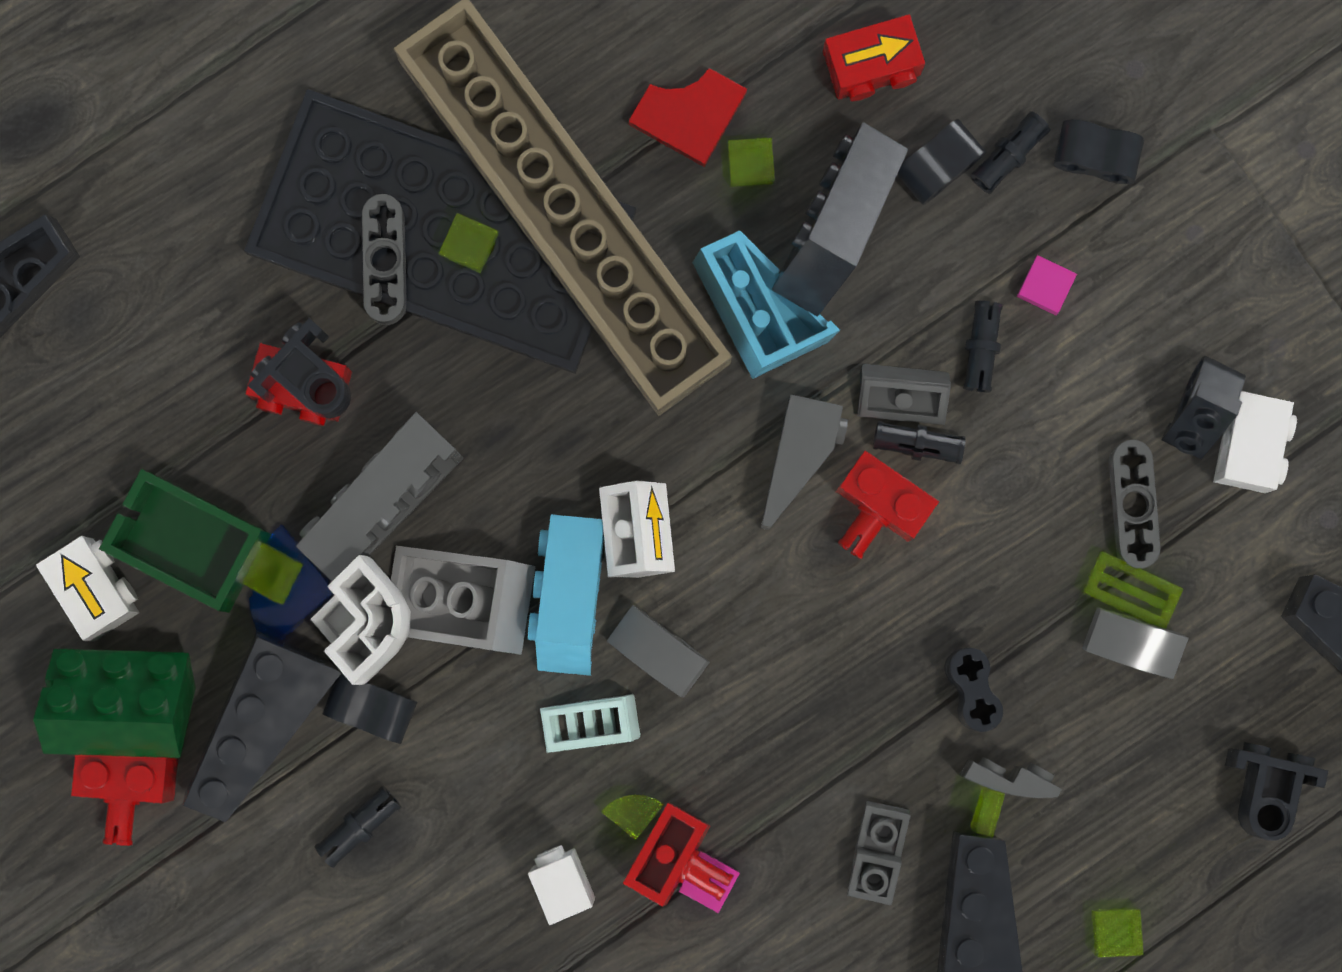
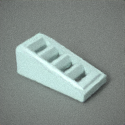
[540,694,640,753]

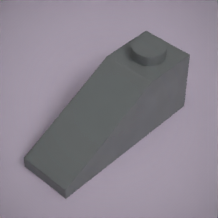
[760,395,848,530]

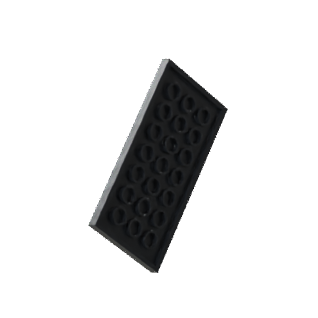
[244,89,636,374]

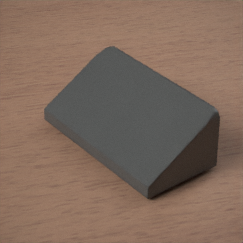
[857,364,951,425]

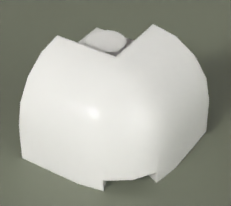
[311,555,411,685]

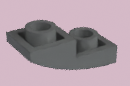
[607,605,710,698]
[1082,607,1189,679]
[959,757,1062,798]
[847,800,911,905]

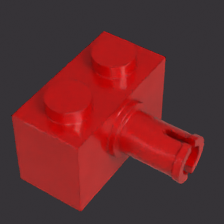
[836,451,939,559]
[71,755,178,846]
[623,803,734,907]

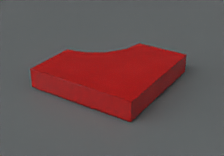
[628,68,747,167]

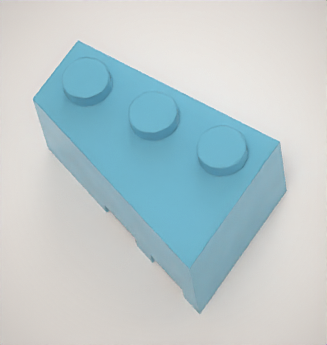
[692,231,840,379]
[528,514,604,676]

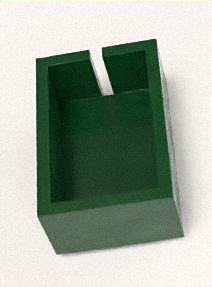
[99,469,271,613]
[33,649,196,758]

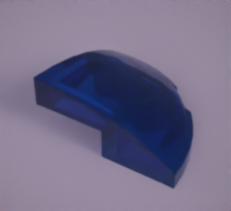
[249,525,333,640]

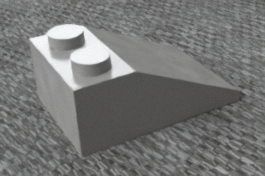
[391,546,536,655]

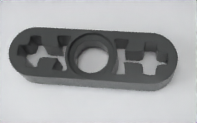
[362,194,406,325]
[1109,440,1160,569]

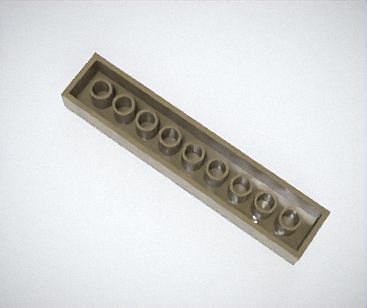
[394,0,732,416]

